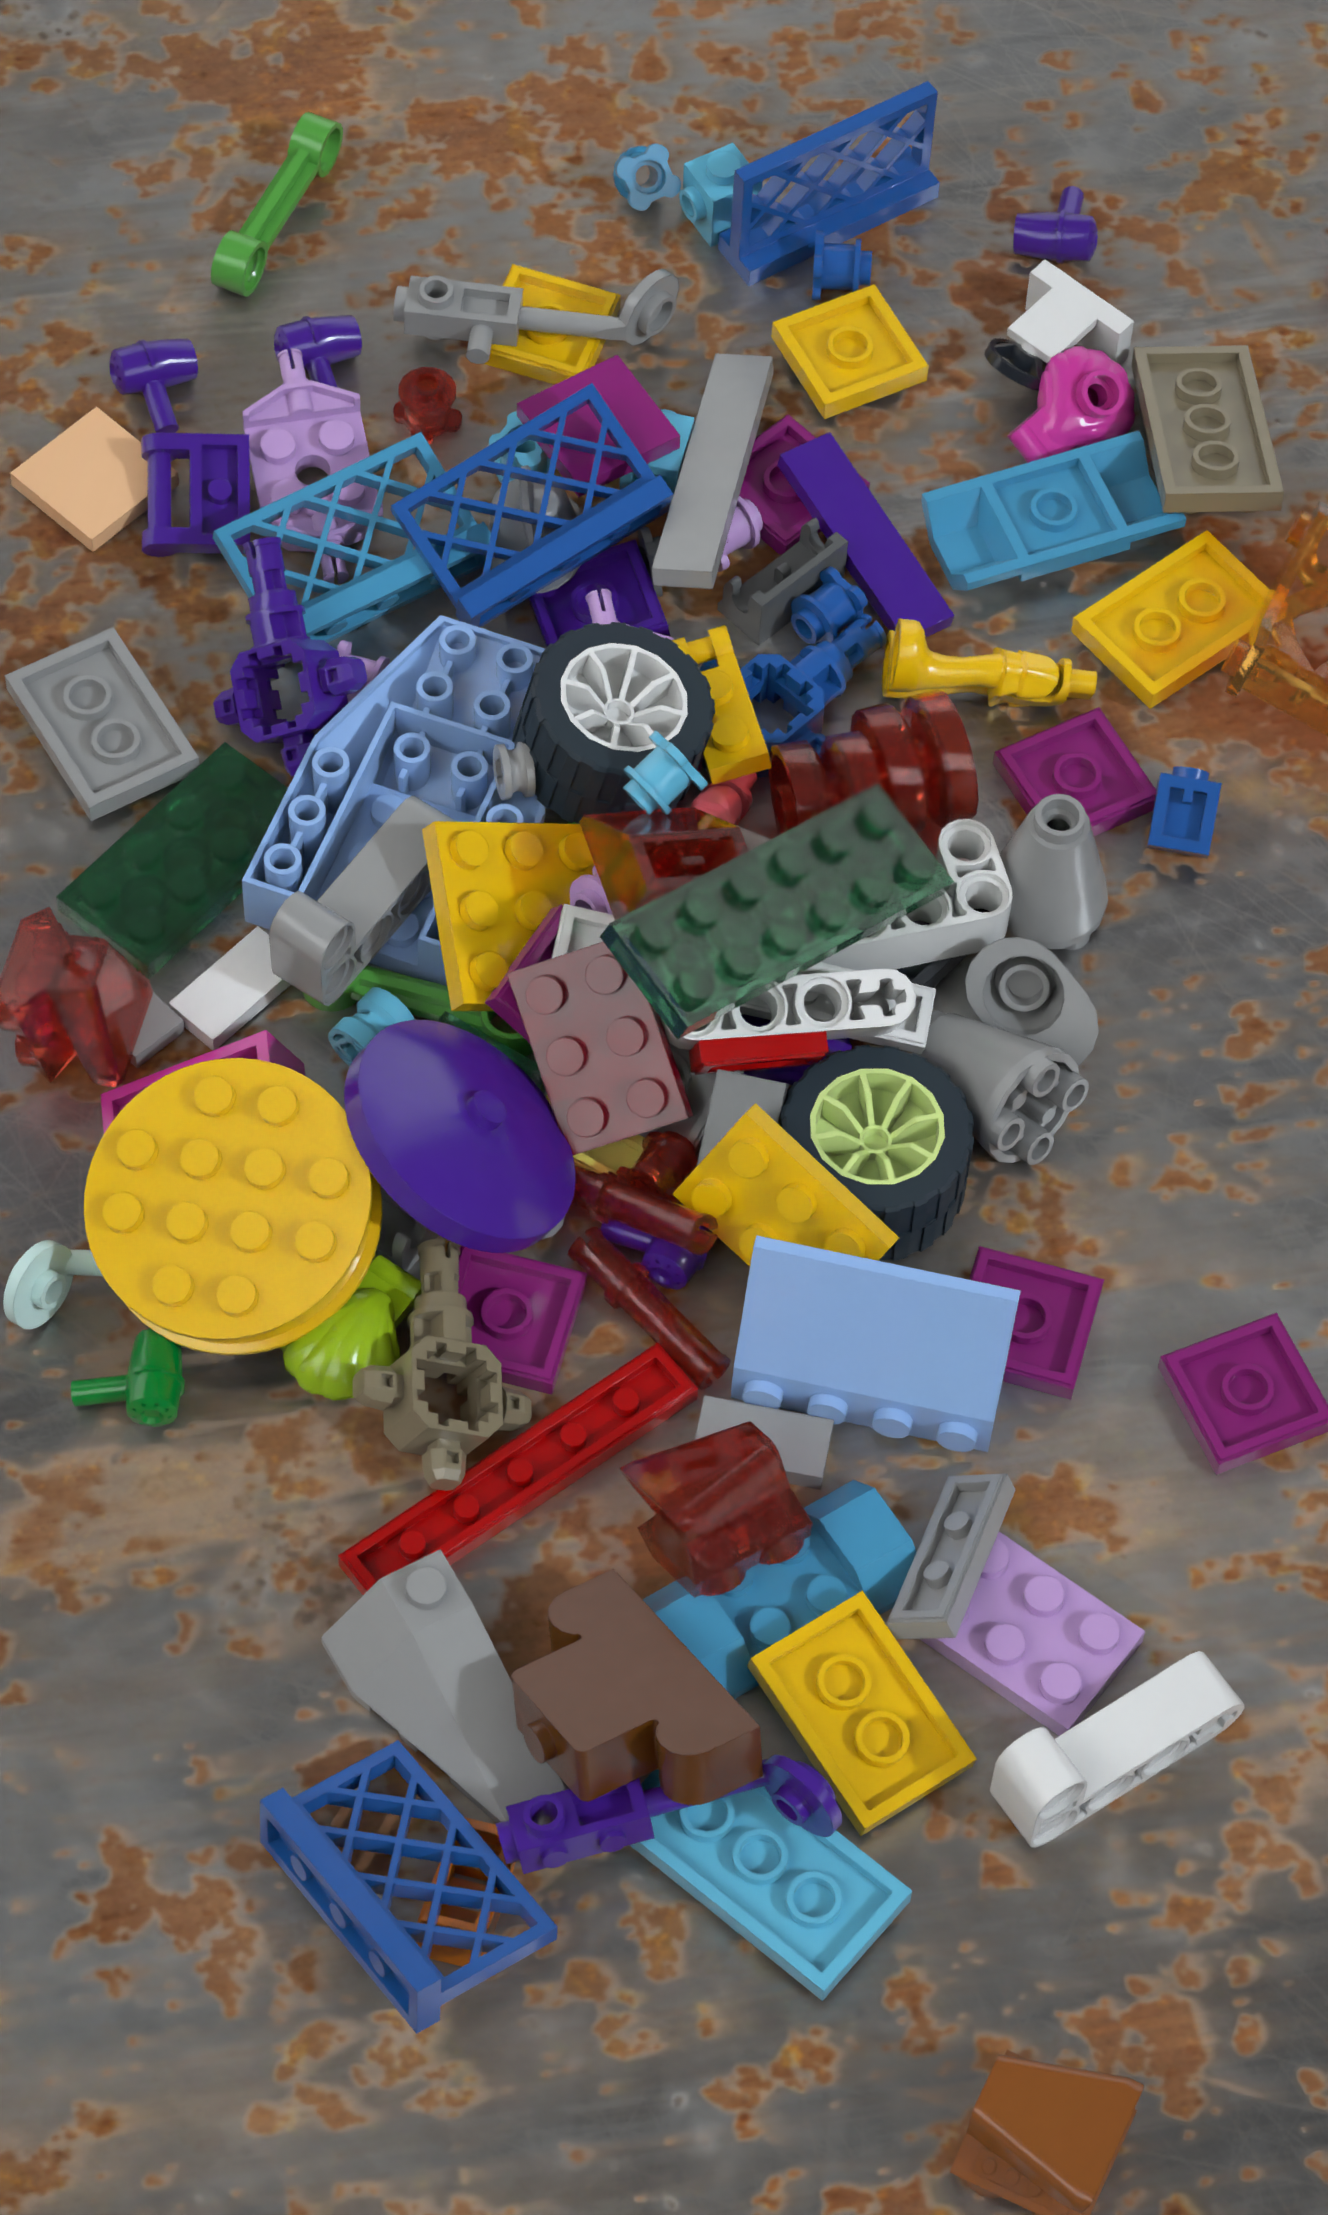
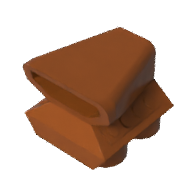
[949,2050,1144,2215]

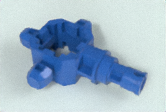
[700,614,887,778]

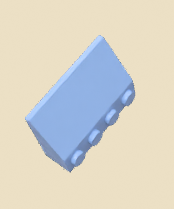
[731,1235,1021,1452]

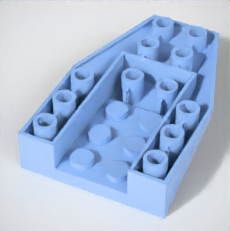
[242,615,546,986]

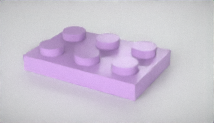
[920,1532,1145,1736]

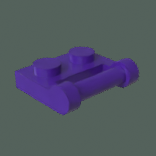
[141,432,250,557]

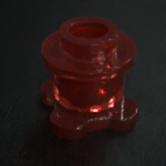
[393,367,462,445]
[614,1131,698,1215]

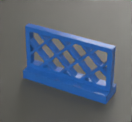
[718,81,940,287]
[390,383,673,627]
[260,1740,558,2034]

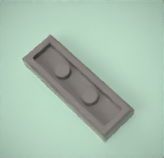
[887,1473,1016,1639]

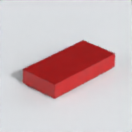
[689,1031,829,1075]

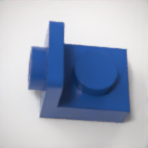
[1147,766,1222,859]

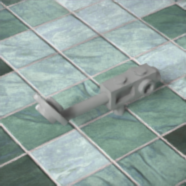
[393,269,679,364]

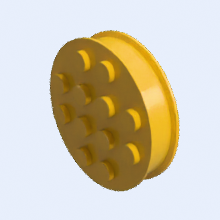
[84,1058,382,1356]

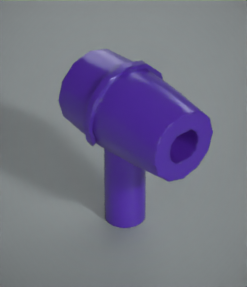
[1013,186,1098,264]
[274,315,362,388]
[109,338,198,433]
[600,1202,716,1290]

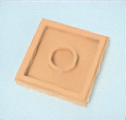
[10,406,179,552]

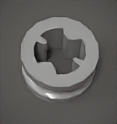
[493,742,536,800]

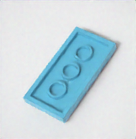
[630,1769,912,2001]

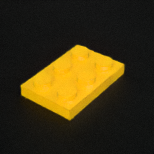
[1071,530,1287,709]
[672,1103,899,1267]
[747,1590,977,1836]

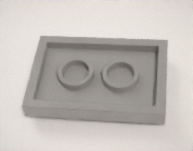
[5,627,200,821]

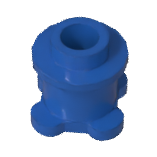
[812,230,872,301]
[791,566,868,645]

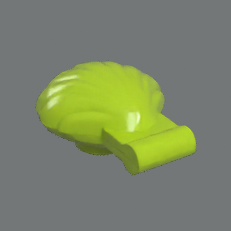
[280,1255,421,1401]

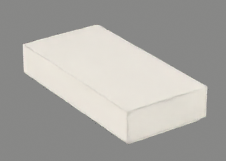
[168,926,291,1050]

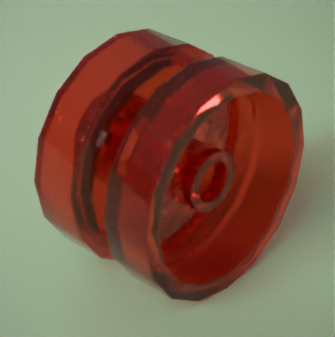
[850,689,979,842]
[769,730,888,877]

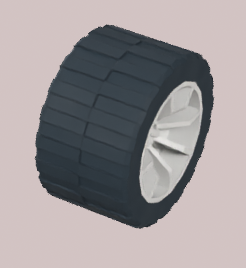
[512,622,715,832]

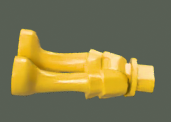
[881,618,1097,707]

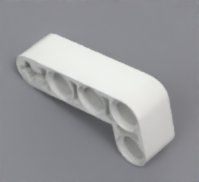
[772,819,1013,970]
[654,919,916,1050]
[990,1651,1245,1848]

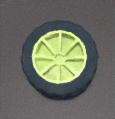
[779,1045,974,1261]

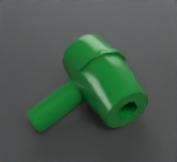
[71,1328,185,1427]

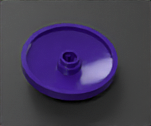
[344,1020,575,1253]

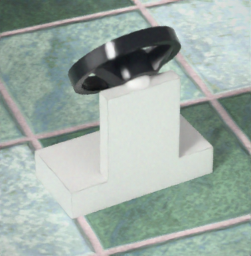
[984,259,1134,391]

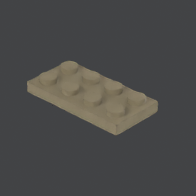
[1131,345,1284,514]

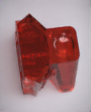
[0,906,154,1087]
[619,1421,813,1598]

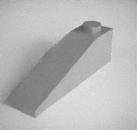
[321,1549,566,1823]

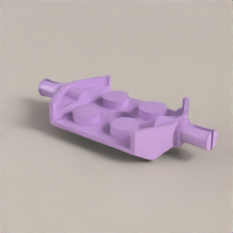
[242,348,383,584]

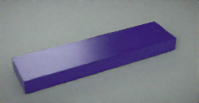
[777,432,955,638]

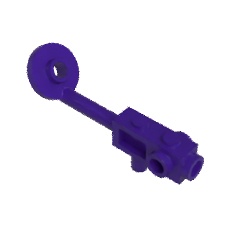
[496,1754,843,1874]

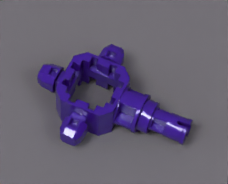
[213,537,368,778]

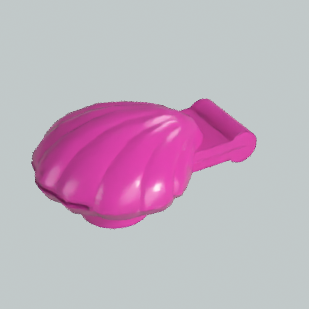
[1007,346,1136,463]

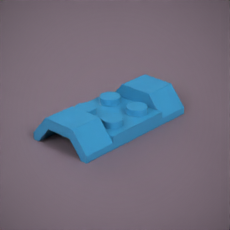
[921,430,1187,591]
[642,1480,916,1699]

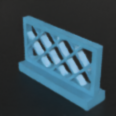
[213,432,491,664]

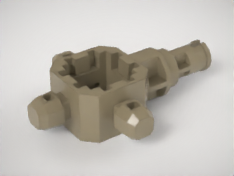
[353,1239,532,1491]

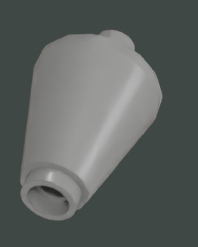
[1000,794,1108,950]
[916,1010,1089,1165]

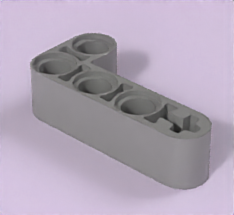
[269,796,457,1006]

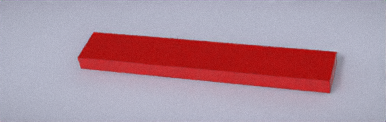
[338,1342,698,1595]

